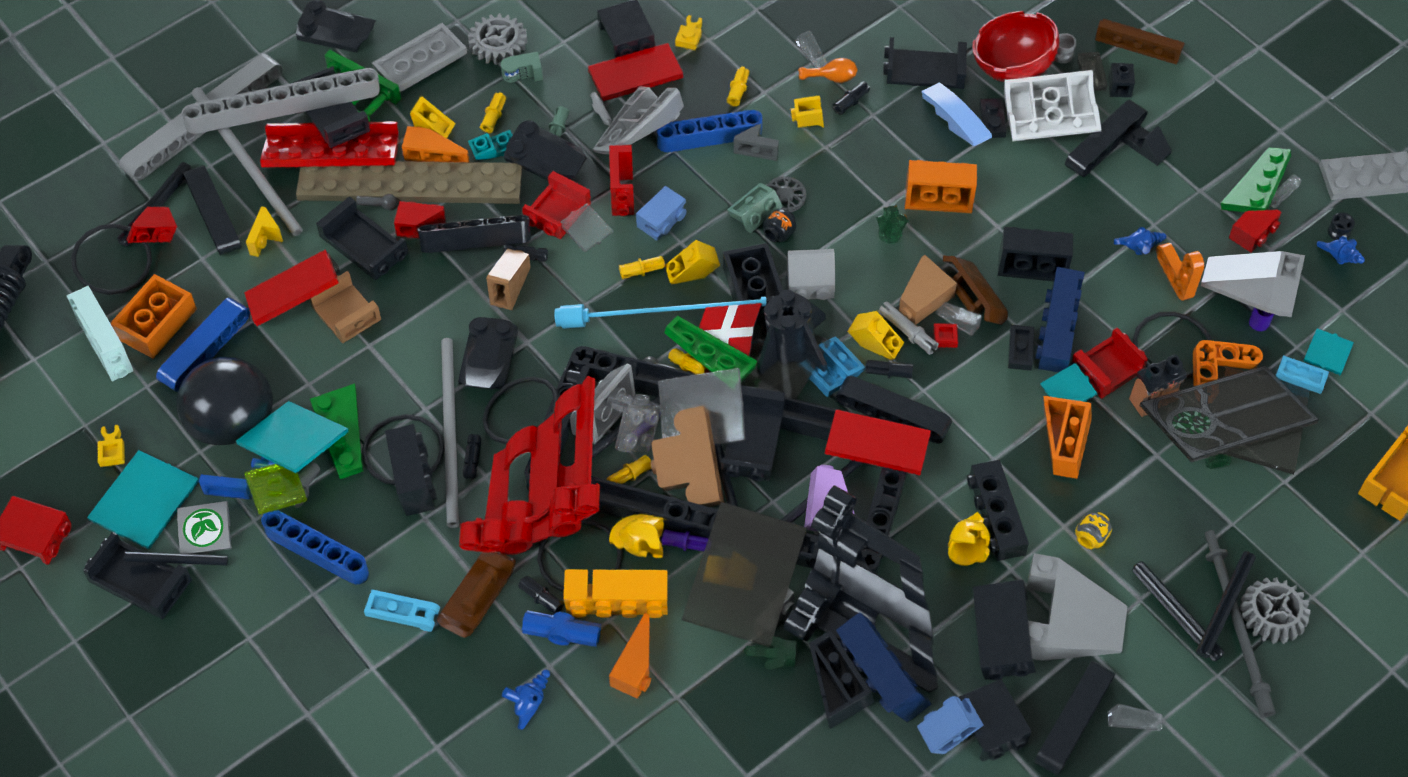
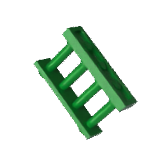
[325,50,401,122]

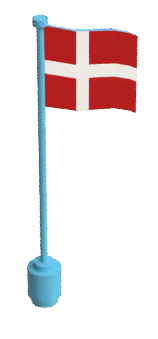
[555,297,767,377]

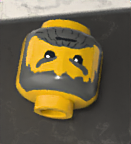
[1075,512,1112,549]

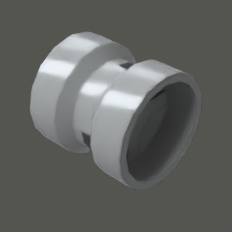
[1054,33,1076,64]

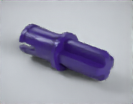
[662,529,712,552]

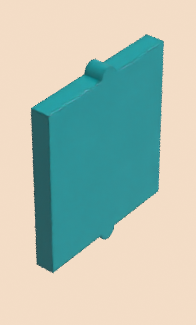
[1303,328,1354,375]
[1040,363,1097,402]

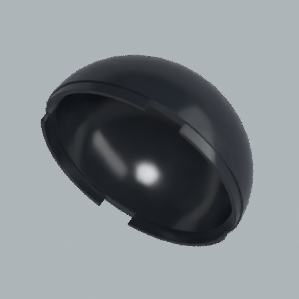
[176,357,273,445]

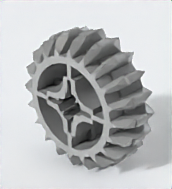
[1240,577,1311,644]

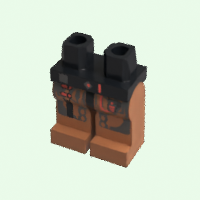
[1129,354,1187,417]

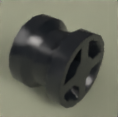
[1328,212,1355,240]

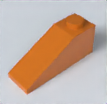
[402,126,469,162]
[609,613,651,699]

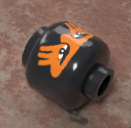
[763,209,797,243]

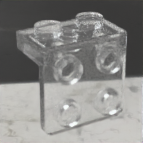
[606,393,661,452]

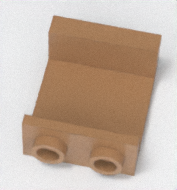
[310,271,381,343]

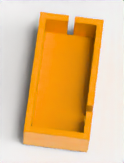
[1358,426,1408,521]
[564,570,668,618]

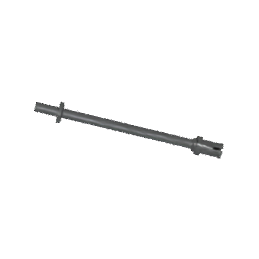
[1205,530,1276,718]

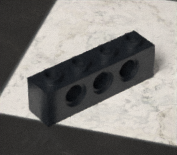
[967,460,1029,561]

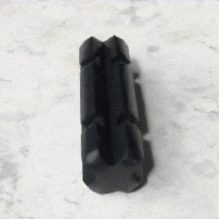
[503,245,548,262]
[462,434,481,479]

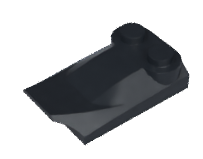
[296,0,376,53]
[503,120,587,180]
[458,317,518,390]

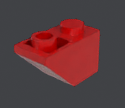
[394,201,446,239]
[127,207,177,243]
[1229,210,1281,252]

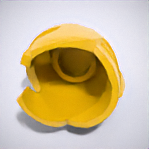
[948,512,990,566]
[609,514,664,558]

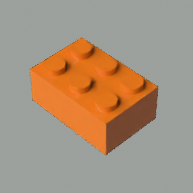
[905,160,977,213]
[110,274,197,359]

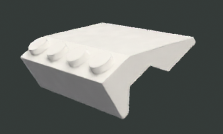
[1004,70,1101,141]

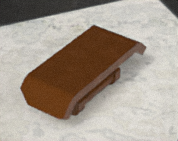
[943,256,1008,325]
[436,552,516,638]

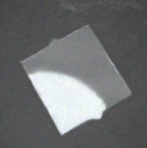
[561,203,613,252]

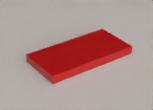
[588,43,683,102]
[244,249,339,326]
[825,409,931,475]

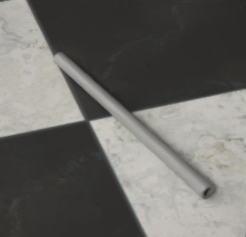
[191,87,303,236]
[441,338,459,528]

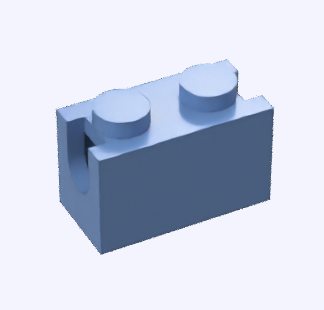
[636,186,687,241]
[917,696,983,754]

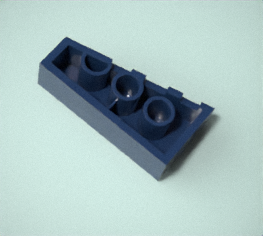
[1035,267,1085,373]
[836,612,932,723]

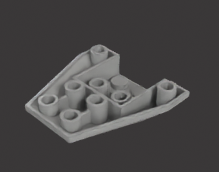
[1201,251,1305,317]

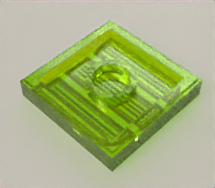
[244,464,307,515]

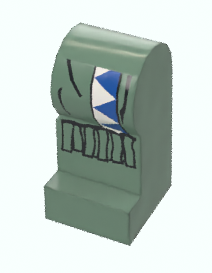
[501,51,543,83]

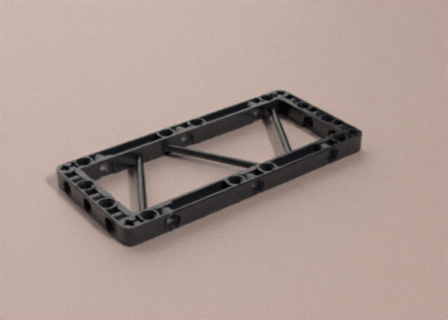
[524,346,908,574]

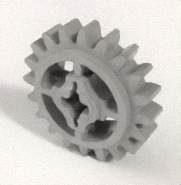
[468,14,527,65]

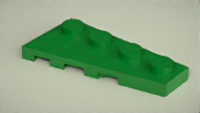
[664,315,758,390]

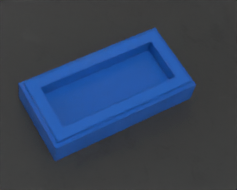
[199,474,253,500]

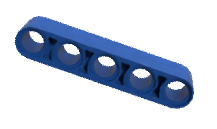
[657,110,762,152]
[156,298,250,392]
[261,509,369,585]

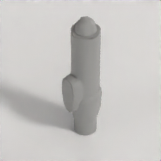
[590,92,612,126]

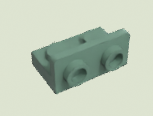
[727,183,783,233]

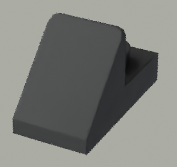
[734,124,779,161]

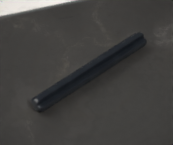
[117,162,191,247]
[1196,551,1256,658]
[1132,561,1225,661]

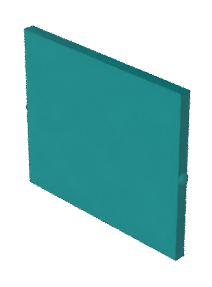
[236,401,348,473]
[87,450,199,549]

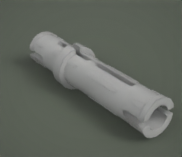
[878,301,939,355]

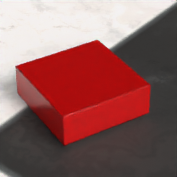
[933,323,958,348]

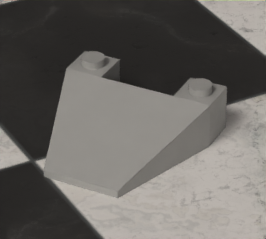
[1027,553,1127,661]

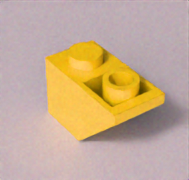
[665,240,720,284]
[848,311,904,360]

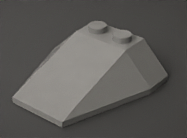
[592,87,684,154]

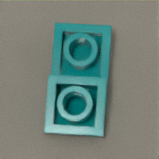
[468,130,513,160]

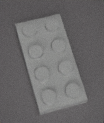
[372,23,467,92]
[1319,151,1408,200]

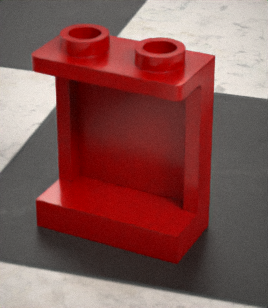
[609,145,634,216]
[522,171,591,240]
[1071,328,1148,399]
[0,496,71,565]

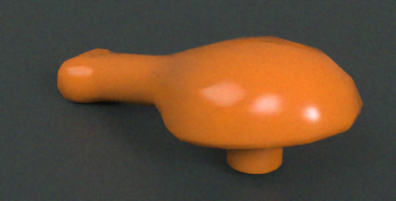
[798,58,858,83]

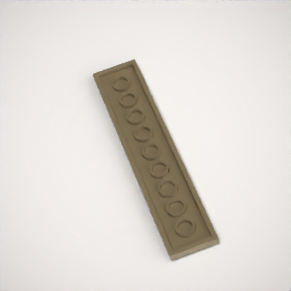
[296,161,522,204]

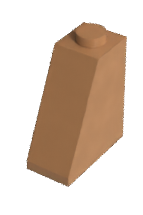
[486,249,531,310]
[899,255,957,325]

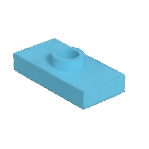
[1276,355,1329,394]

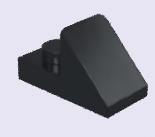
[1123,124,1172,166]

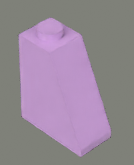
[804,465,855,532]

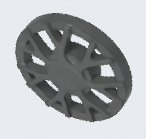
[767,176,806,212]

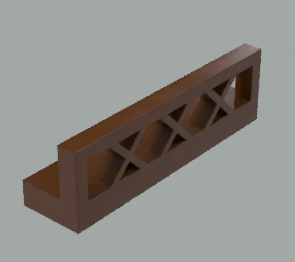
[1095,19,1185,65]

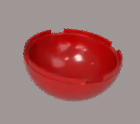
[973,11,1059,83]

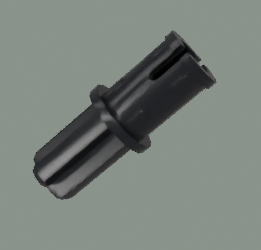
[832,81,870,115]
[865,360,913,379]
[518,576,565,615]

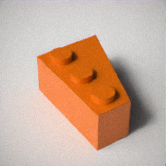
[1043,396,1092,479]

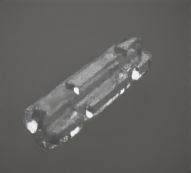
[1270,174,1302,208]

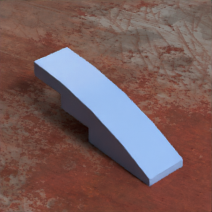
[922,83,992,146]

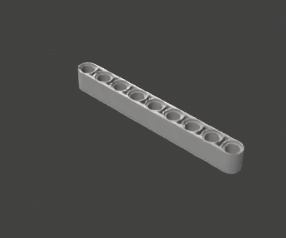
[119,54,283,181]
[182,68,380,134]

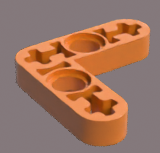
[1156,243,1204,301]
[1193,340,1263,406]

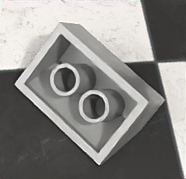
[570,363,636,444]

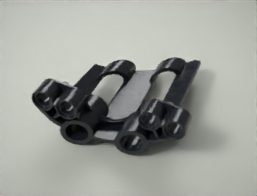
[784,485,938,693]

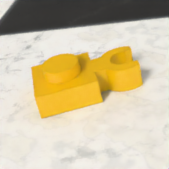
[675,15,702,50]
[98,425,125,467]

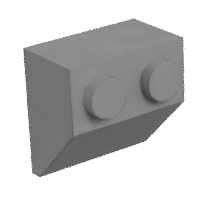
[786,249,835,300]

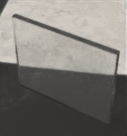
[658,368,745,445]

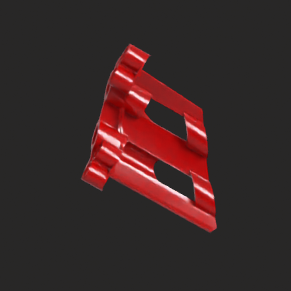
[459,376,600,555]

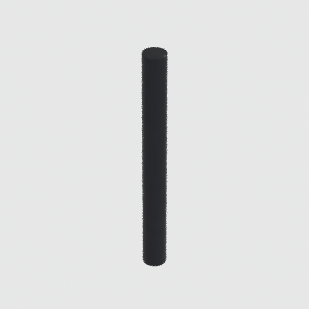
[124,552,228,566]

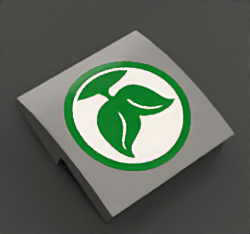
[177,501,232,554]

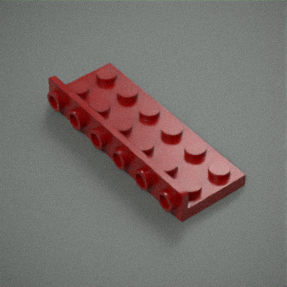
[260,122,399,167]

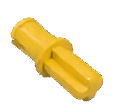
[726,66,750,106]
[480,92,506,133]
[619,256,665,280]
[668,348,706,375]
[606,455,652,484]

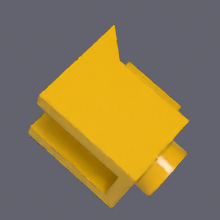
[791,95,824,128]

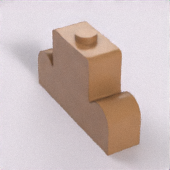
[651,405,725,507]

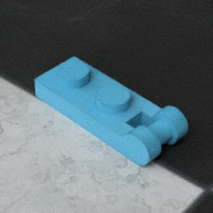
[364,590,440,632]

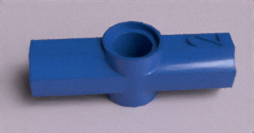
[522,610,601,647]

